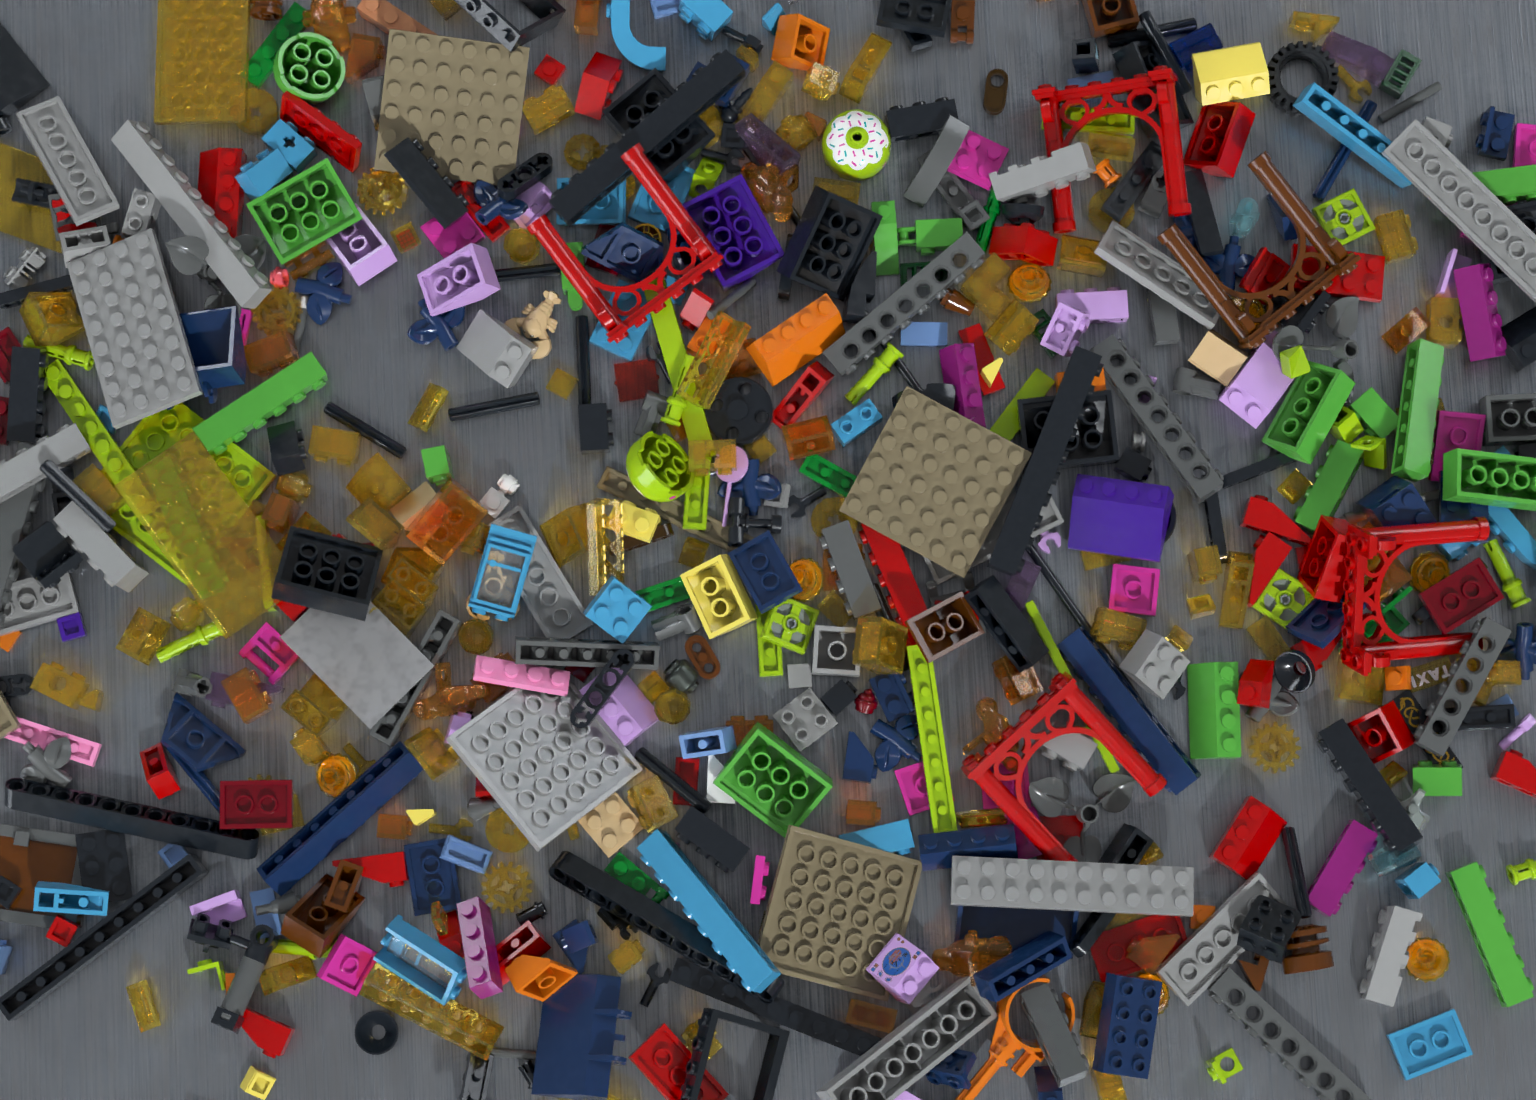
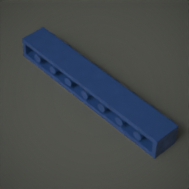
[1057,625,1201,795]
[257,741,425,896]

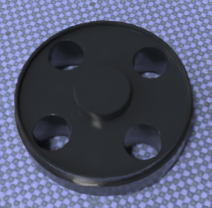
[705,377,774,446]

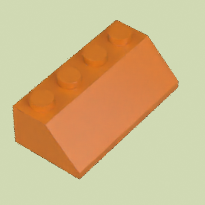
[746,293,845,387]

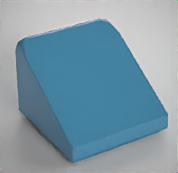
[762,3,786,36]

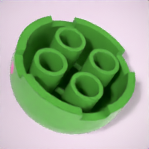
[273,32,346,105]

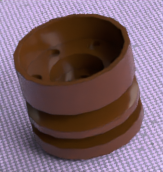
[1282,924,1334,974]

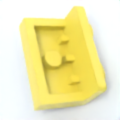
[605,500,662,543]

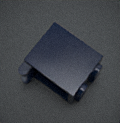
[1356,476,1437,528]

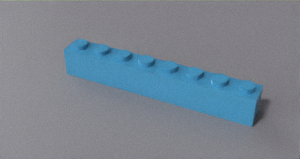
[637,828,782,993]

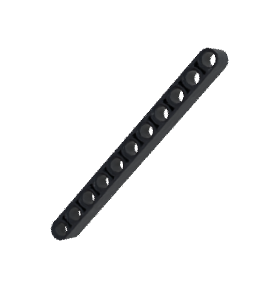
[5,778,259,860]
[548,851,785,1004]

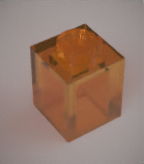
[377,814,413,840]

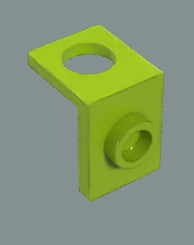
[688,157,724,198]
[1350,435,1387,470]
[187,959,226,990]
[1206,1048,1243,1084]

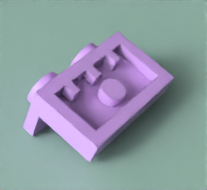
[1040,302,1090,357]

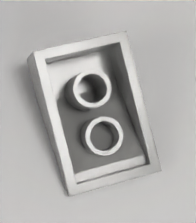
[456,309,539,388]

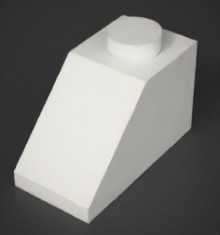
[707,755,735,804]

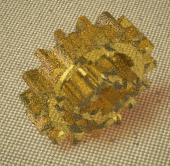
[357,168,408,216]
[250,285,303,337]
[1248,722,1301,774]
[481,862,533,913]

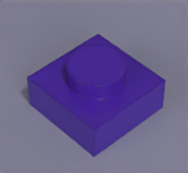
[56,612,87,642]

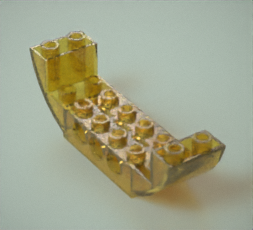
[280,558,439,737]

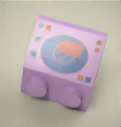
[866,933,939,1004]

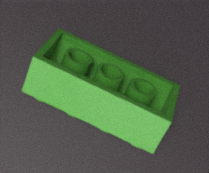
[1262,361,1355,465]
[1187,662,1241,759]

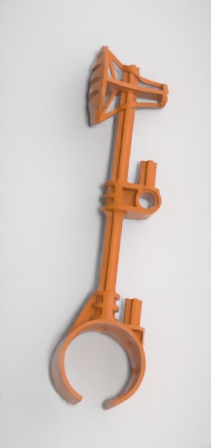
[955,975,1075,1100]

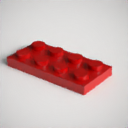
[280,91,362,173]
[1290,243,1385,303]
[1090,915,1187,983]
[628,1023,729,1100]

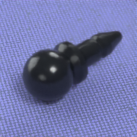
[720,88,753,124]

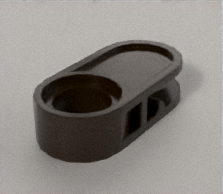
[983,69,1008,116]

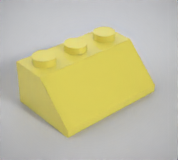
[1192,42,1270,106]
[680,554,758,639]

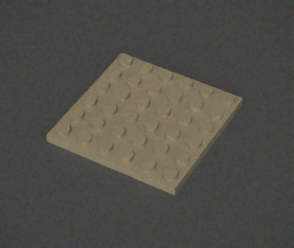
[374,29,530,185]
[839,386,1032,578]
[757,825,922,1002]

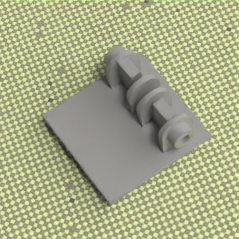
[4,246,47,289]
[772,687,838,752]

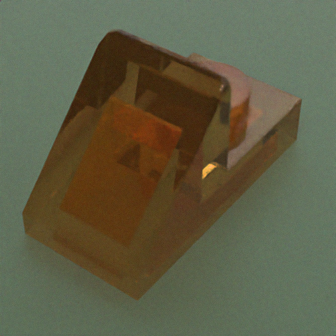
[1381,307,1431,354]

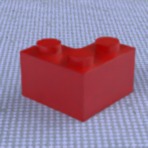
[574,52,623,120]
[988,223,1058,267]

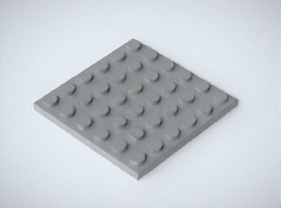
[446,665,644,852]

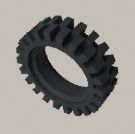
[1267,41,1339,116]

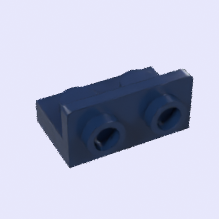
[1475,106,1515,161]
[868,667,915,723]
[925,1049,977,1090]

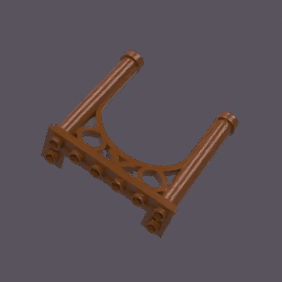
[1156,151,1361,349]

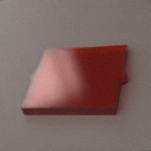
[614,359,660,402]

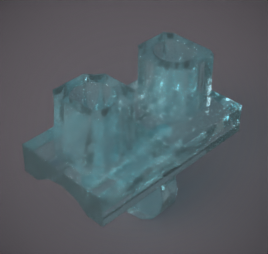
[1230,198,1260,239]

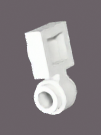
[477,473,520,519]

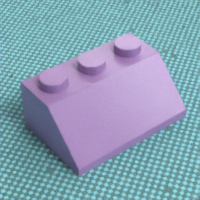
[579,668,662,747]

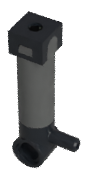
[211,924,279,1034]

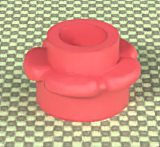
[270,266,289,289]

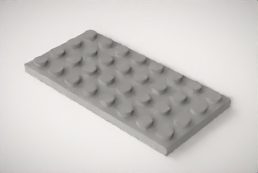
[66,228,203,429]

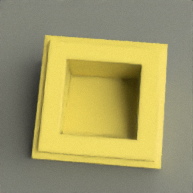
[980,357,1003,388]
[406,809,437,826]
[240,1066,276,1100]

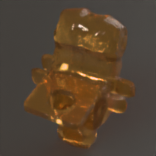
[302,0,357,53]
[741,162,799,222]
[413,662,490,720]
[962,697,1020,773]
[932,930,1012,986]

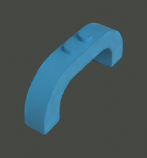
[606,0,666,71]
[1488,445,1536,570]

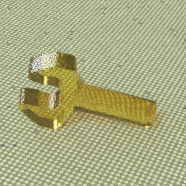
[1337,64,1372,104]
[343,743,377,778]
[429,819,474,842]

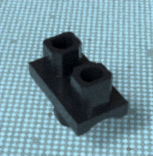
[12,178,58,209]
[187,913,234,953]

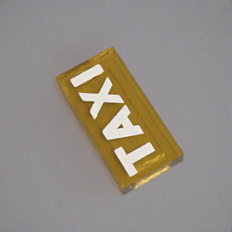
[1410,656,1451,693]

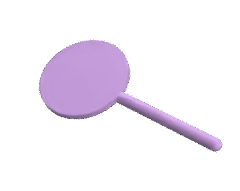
[714,445,749,527]

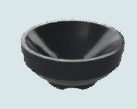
[1002,203,1045,226]
[1274,650,1316,693]
[355,1011,399,1055]

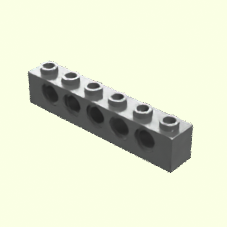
[369,609,463,747]
[1413,617,1512,757]
[514,636,660,670]

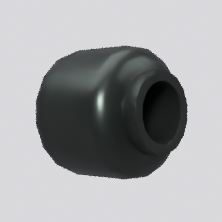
[664,659,699,694]

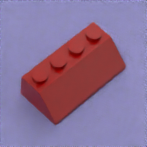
[198,147,247,238]

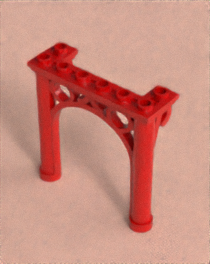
[1032,65,1192,234]
[526,143,724,343]
[1340,517,1490,676]
[960,671,1167,862]

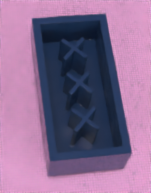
[1092,972,1162,1079]

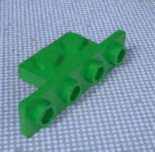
[1338,586,1413,652]

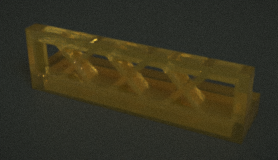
[676,311,751,410]
[586,498,625,596]

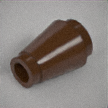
[939,288,975,316]

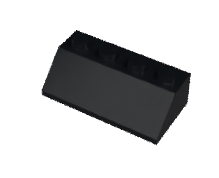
[1112,40,1194,138]
[384,137,470,229]
[1501,307,1536,372]

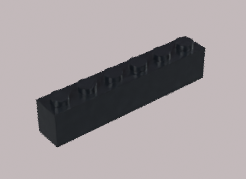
[1316,718,1423,857]

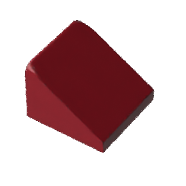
[564,666,596,683]

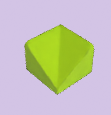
[1279,345,1311,379]

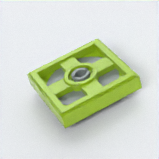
[1311,188,1376,246]
[1252,568,1314,630]
[760,598,820,655]

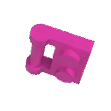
[238,622,299,685]

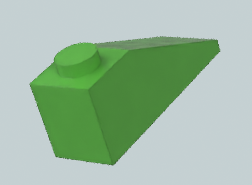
[870,200,899,277]

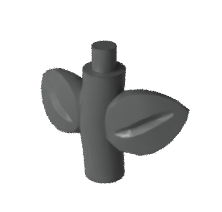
[1239,672,1300,723]
[19,737,73,787]

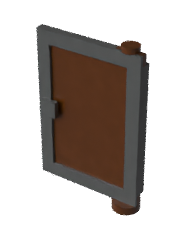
[0,824,84,928]

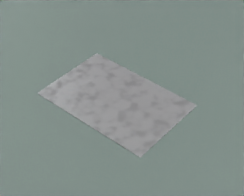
[280,601,434,729]

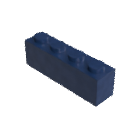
[918,824,1018,871]
[973,931,1072,1003]

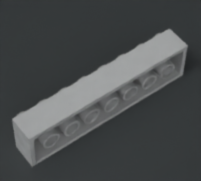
[816,976,998,1100]

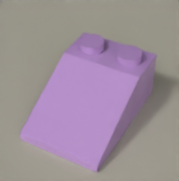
[326,203,397,286]
[417,243,501,316]
[1218,342,1294,429]

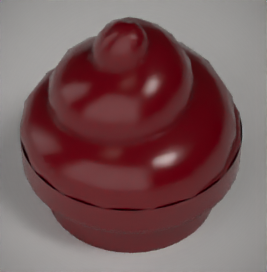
[854,688,878,714]

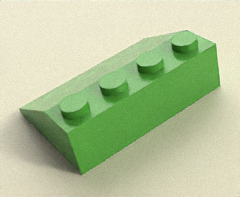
[246,158,363,265]
[713,721,833,838]

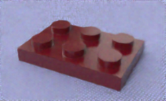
[1417,557,1505,635]
[220,780,293,829]

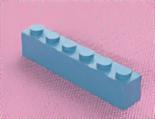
[1292,82,1412,188]

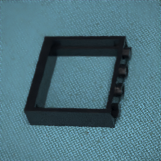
[454,0,566,52]
[680,1008,790,1100]

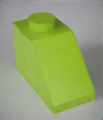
[1329,405,1364,444]

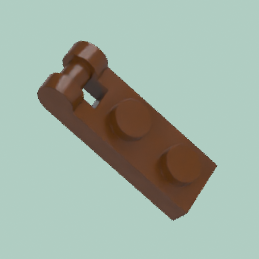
[950,0,975,44]

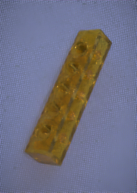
[359,962,504,1061]

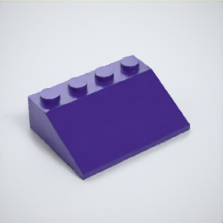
[682,174,784,293]
[1068,474,1174,562]

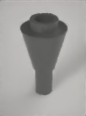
[467,798,501,821]
[255,891,300,916]

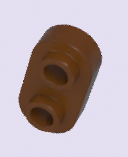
[685,635,720,680]

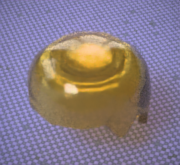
[503,227,541,264]
[458,618,494,655]
[654,688,691,725]

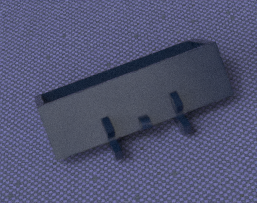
[167,305,246,410]
[953,905,1079,959]
[531,974,632,1100]

